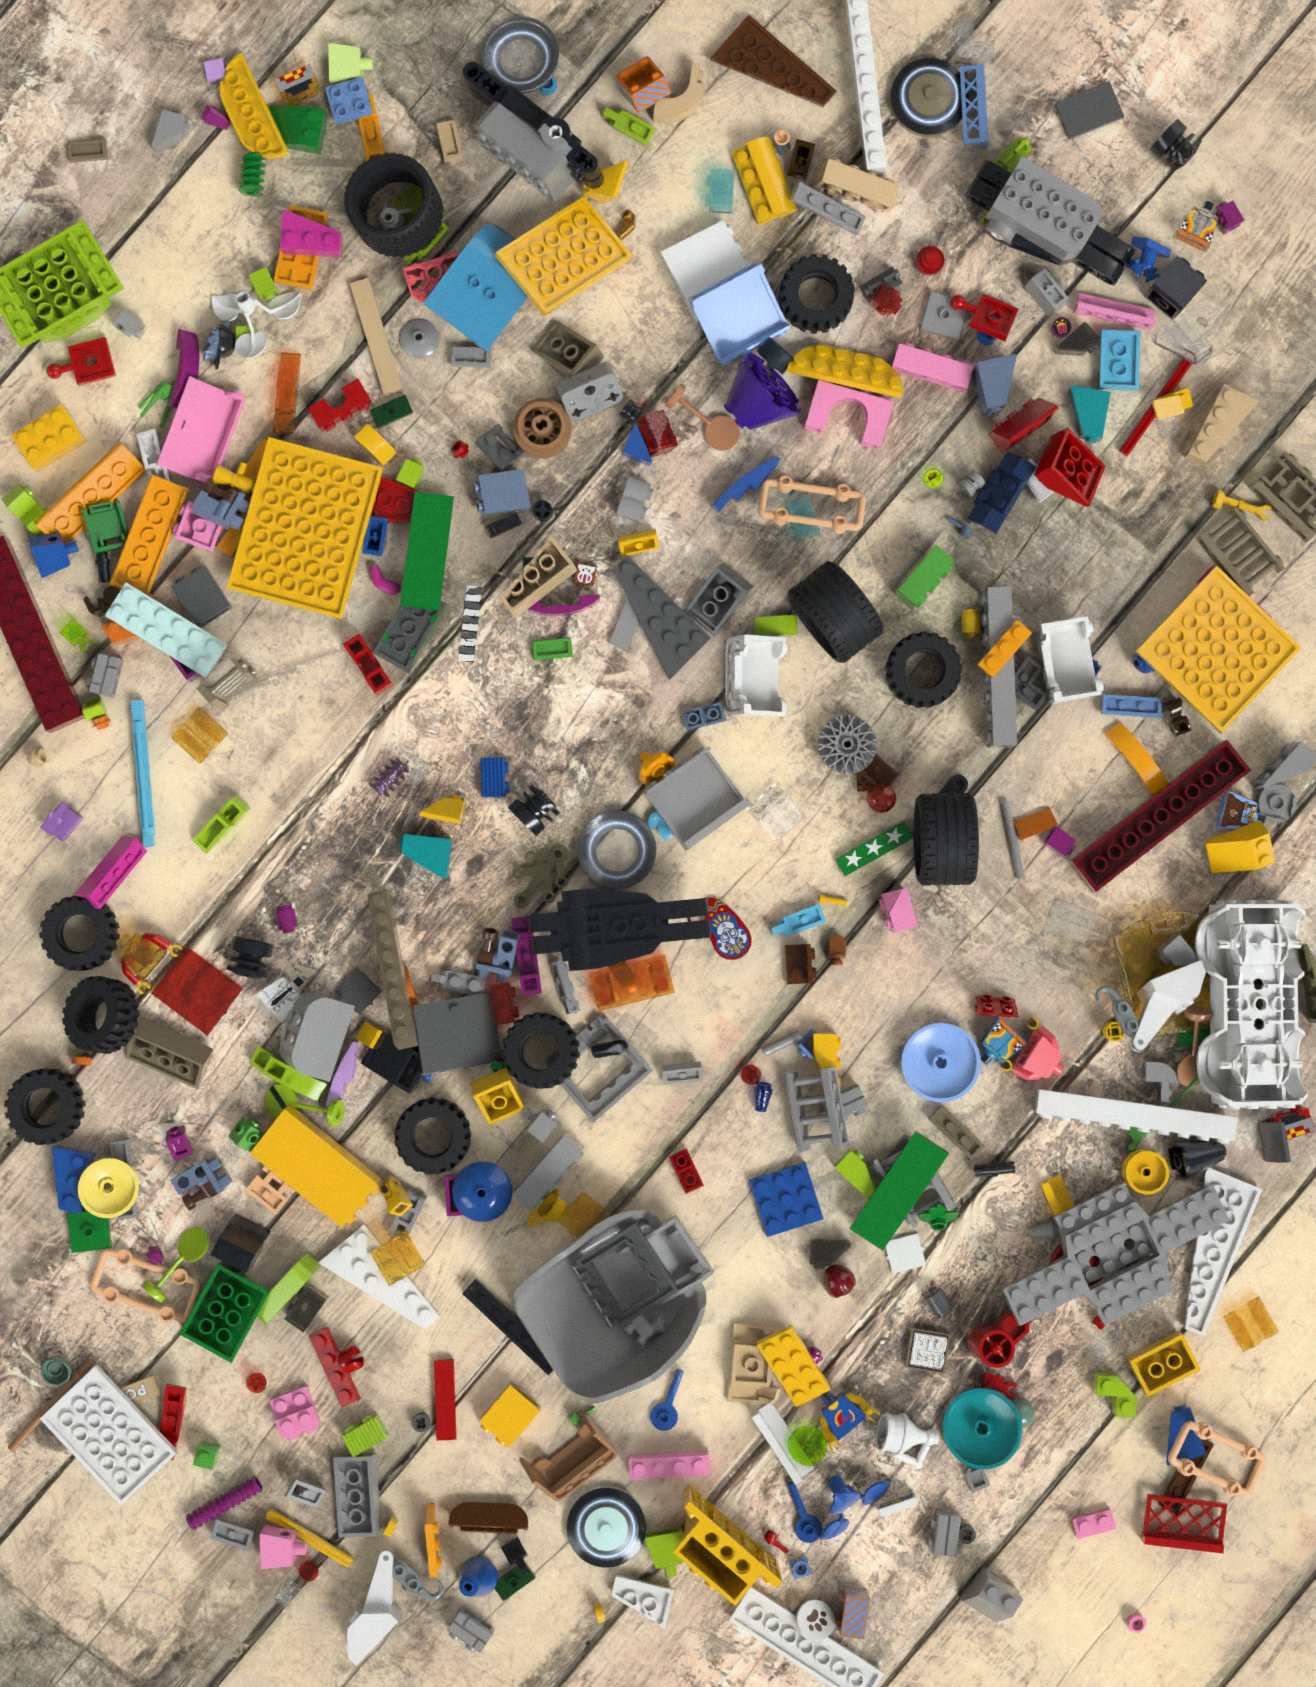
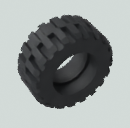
[779,254,855,334]
[885,631,962,708]
[39,896,120,971]
[62,976,140,1054]
[502,1012,580,1089]
[4,1068,86,1145]
[394,1097,471,1175]

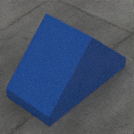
[623,425,652,466]
[362,516,388,557]

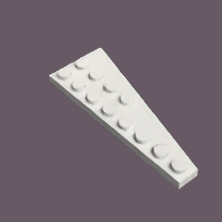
[1184,1168,1262,1337]

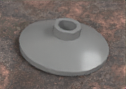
[400,319,439,359]

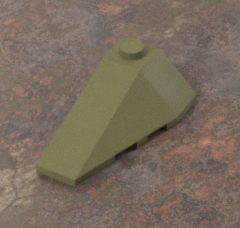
[1298,944,1316,1023]

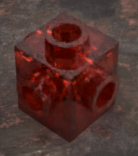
[870,285,903,316]

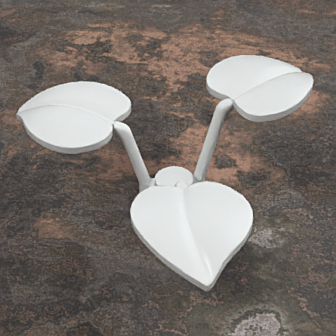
[212,291,302,359]

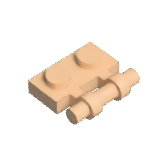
[245,1166,295,1215]

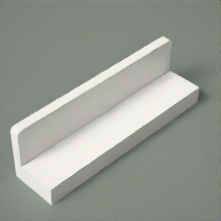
[751,1404,814,1485]

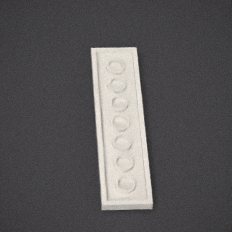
[729,1586,884,1687]

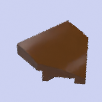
[856,754,899,792]

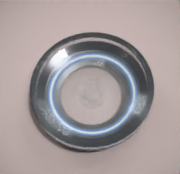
[481,16,559,93]
[577,810,656,890]

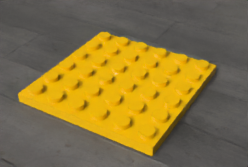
[1135,566,1302,733]

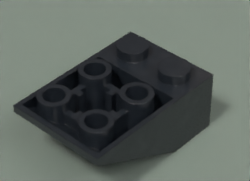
[361,1029,422,1094]

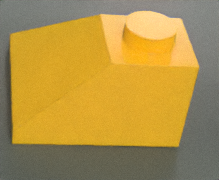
[582,160,629,204]
[419,794,466,825]

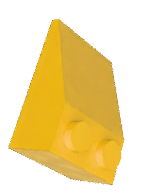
[1205,820,1275,873]

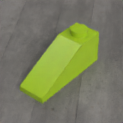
[834,1149,875,1200]

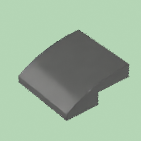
[1258,1121,1291,1163]

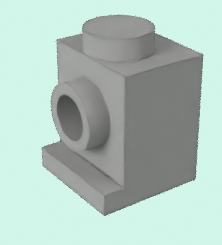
[112,308,146,339]

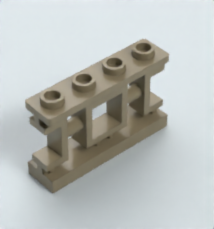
[1249,452,1316,543]

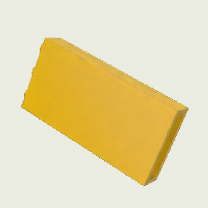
[250,1104,382,1228]

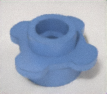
[789,1556,812,1579]

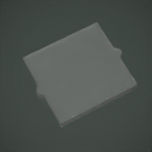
[347,590,390,632]

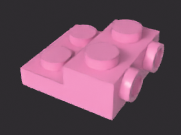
[173,501,222,552]
[269,1385,321,1441]

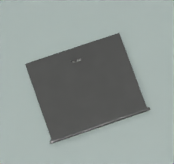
[412,992,503,1076]

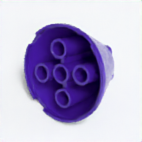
[724,353,801,430]

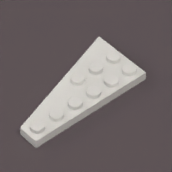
[318,1224,440,1329]

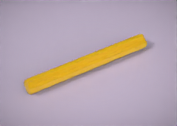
[265,1509,354,1568]

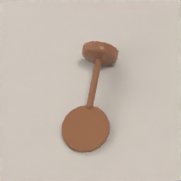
[665,384,740,451]
[1176,1006,1212,1087]

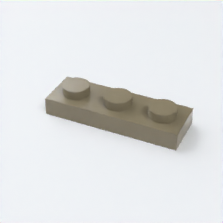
[928,1105,985,1161]

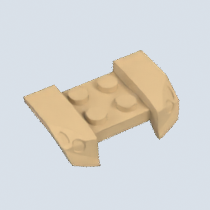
[727,1322,781,1404]

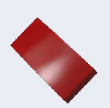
[669,1148,704,1194]

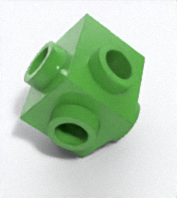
[228,1117,264,1152]

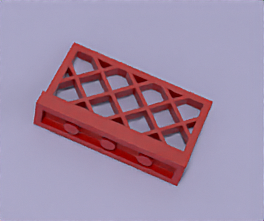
[1141,1494,1227,1554]

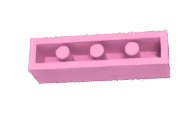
[892,342,974,392]
[629,1450,710,1480]

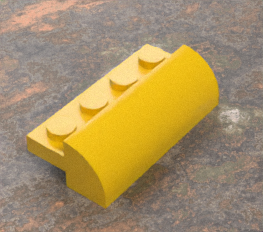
[731,137,798,226]

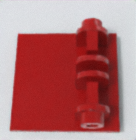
[975,994,1019,1018]

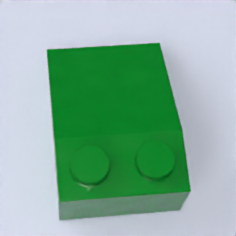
[269,106,328,155]

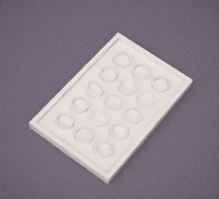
[40,1365,178,1505]

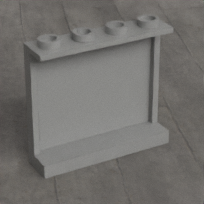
[644,746,751,851]

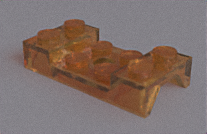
[589,954,675,1012]

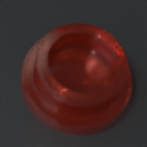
[299,1561,319,1582]

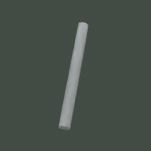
[1001,801,1025,879]

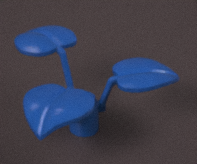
[820,1475,891,1541]

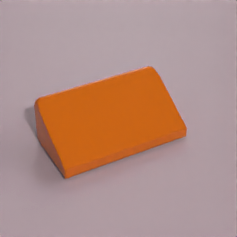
[1013,808,1058,840]

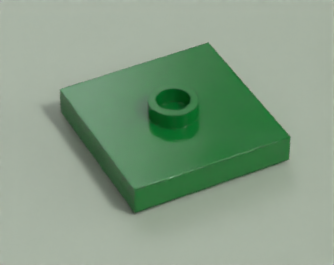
[67,1211,112,1253]

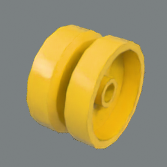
[1121,1149,1169,1195]

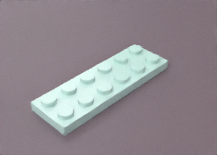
[105,583,228,678]

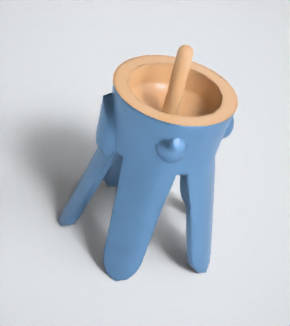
[772,130,791,155]

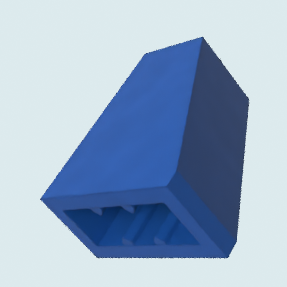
[1166,1404,1206,1466]

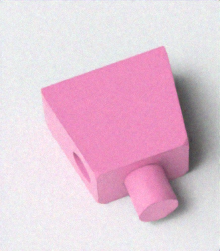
[259,1525,307,1569]

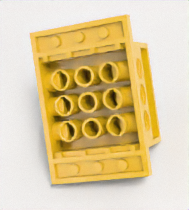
[673,1484,782,1606]

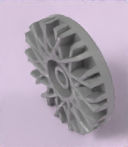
[818,715,877,774]

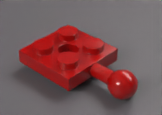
[950,294,1019,342]
[46,337,117,386]

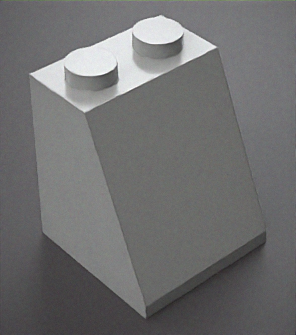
[962,1567,1023,1622]

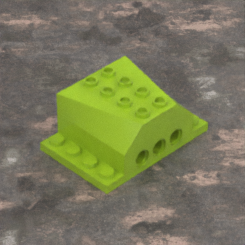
[0,219,125,349]

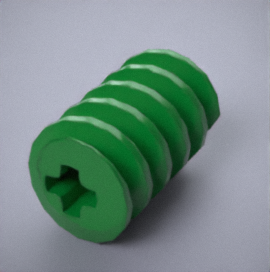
[238,152,267,197]

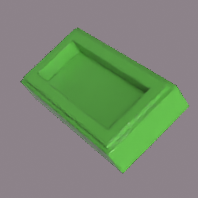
[532,637,573,661]

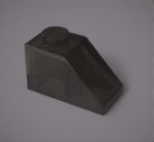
[1053,321,1101,356]
[809,1239,851,1269]

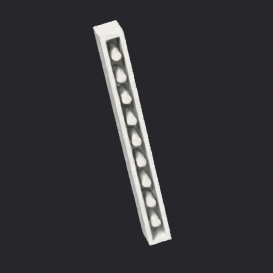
[845,0,886,175]
[1035,1089,1238,1144]

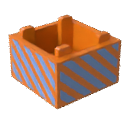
[615,56,671,113]

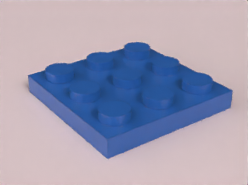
[749,1162,823,1237]

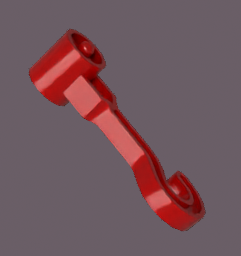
[967,1243,1102,1368]

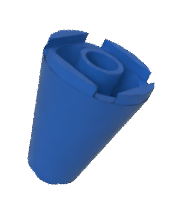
[459,1556,498,1597]

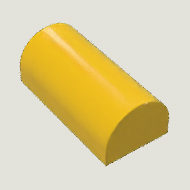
[617,529,659,557]

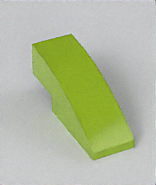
[192,795,251,854]

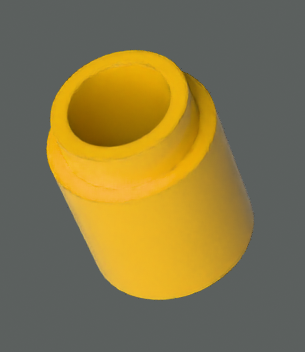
[961,609,981,638]

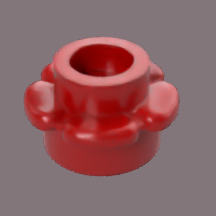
[451,440,469,459]

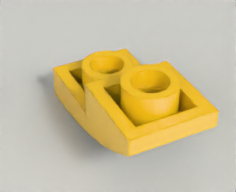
[353,424,397,466]

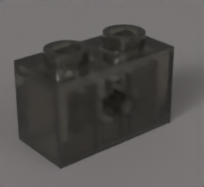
[284,1283,328,1333]

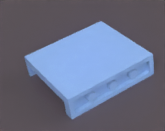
[688,261,791,365]

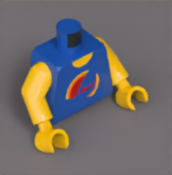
[820,1391,880,1454]

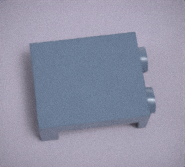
[473,469,531,517]

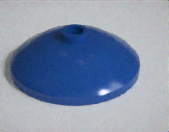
[453,1161,513,1222]

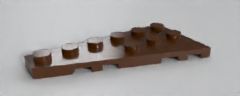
[710,15,837,108]

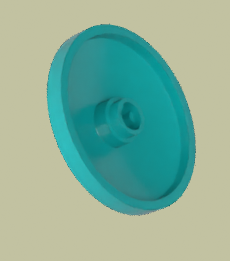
[943,1387,1023,1469]

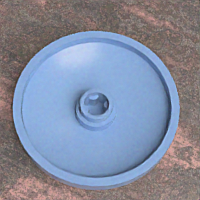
[901,1023,981,1102]

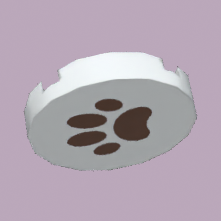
[796,1600,835,1641]

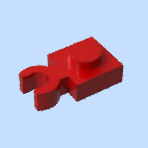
[981,1372,1017,1398]

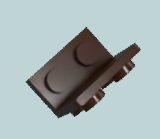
[785,944,816,985]

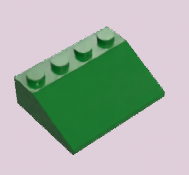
[179,1261,270,1363]

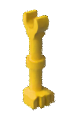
[1211,490,1272,521]

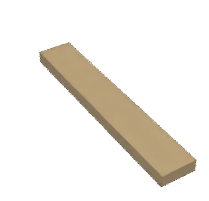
[350,278,403,396]

